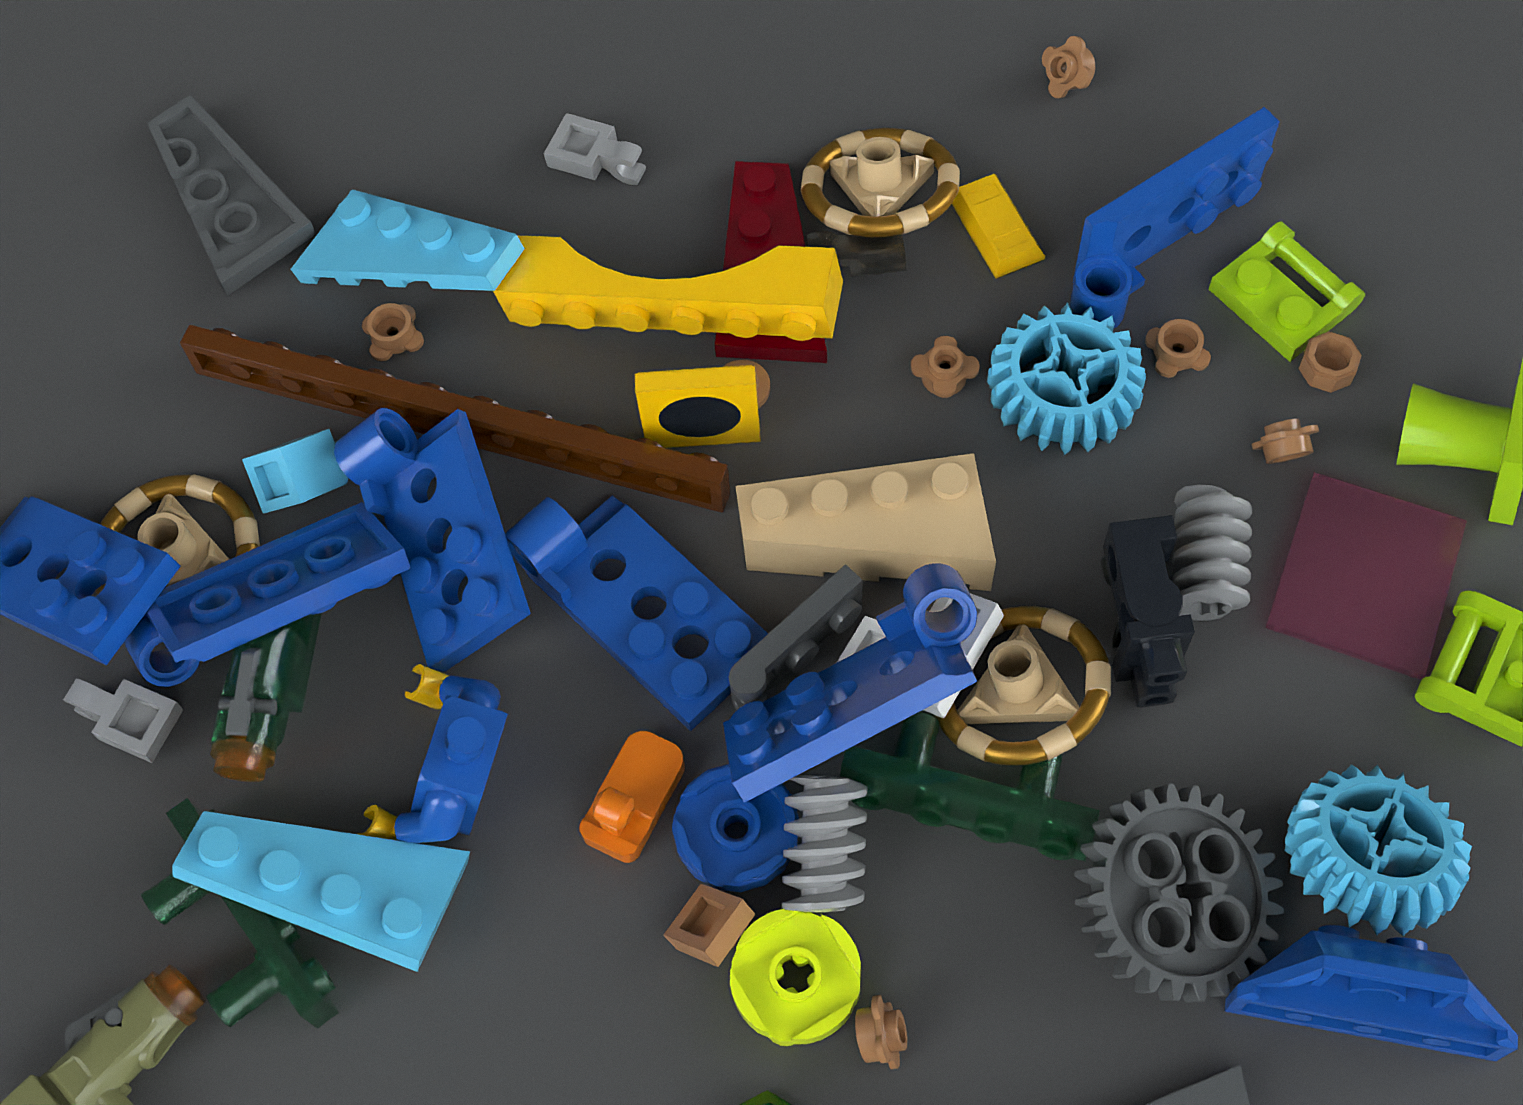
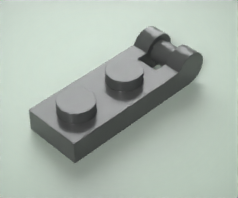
[729,564,863,710]

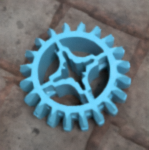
[987,302,1146,455]
[1284,764,1472,936]

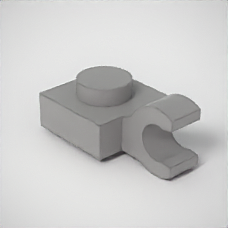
[543,113,646,185]
[63,678,183,763]

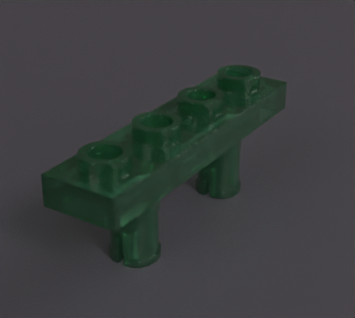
[840,712,1100,861]
[141,798,339,1029]

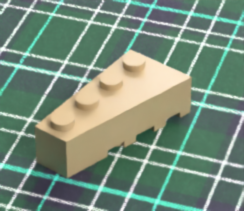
[736,453,996,591]

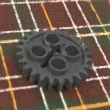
[1074,783,1284,1003]

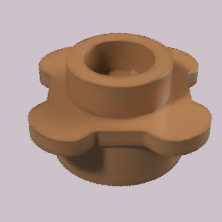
[1042,36,1095,98]
[362,303,424,361]
[1145,319,1211,378]
[911,336,980,398]
[1251,419,1319,464]
[855,995,907,1070]

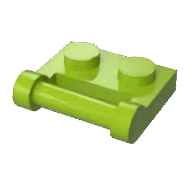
[1208,221,1366,362]
[1415,591,1523,747]

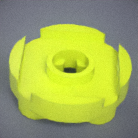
[730,909,861,1046]

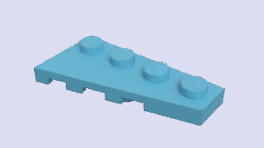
[291,189,525,291]
[172,811,470,972]

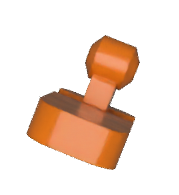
[579,731,685,863]

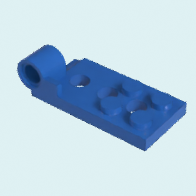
[1069,107,1280,329]
[334,408,531,672]
[505,495,768,732]
[0,496,181,665]
[124,502,411,687]
[723,563,977,803]

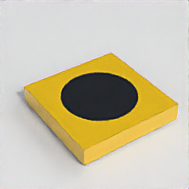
[635,365,761,448]

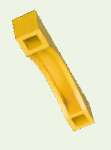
[493,235,843,341]

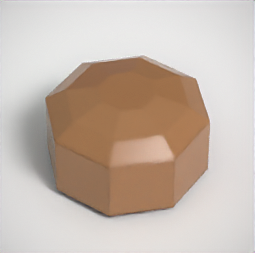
[1299,331,1362,393]

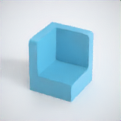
[242,429,348,514]

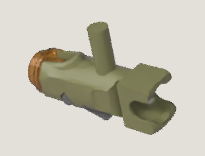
[0,964,206,1105]

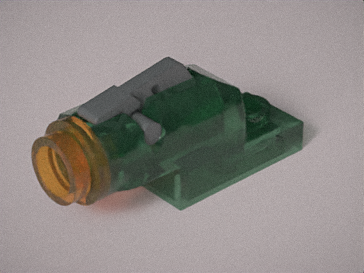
[210,613,322,782]

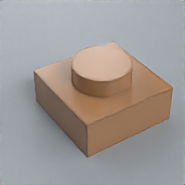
[664,884,755,967]

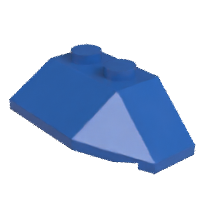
[1224,925,1518,1061]

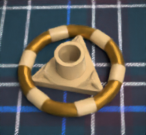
[801,128,960,237]
[95,474,260,595]
[935,606,1111,765]

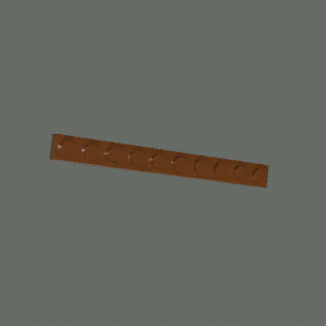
[180,325,730,513]

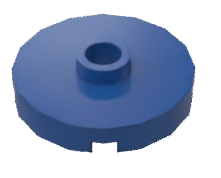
[672,764,799,892]

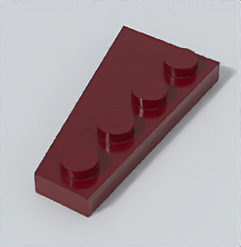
[714,161,827,363]

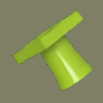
[1397,359,1523,525]

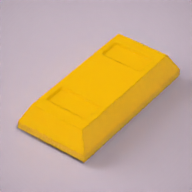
[952,174,1045,279]

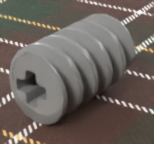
[1171,485,1252,621]
[782,775,868,912]

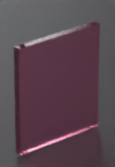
[1265,472,1467,680]

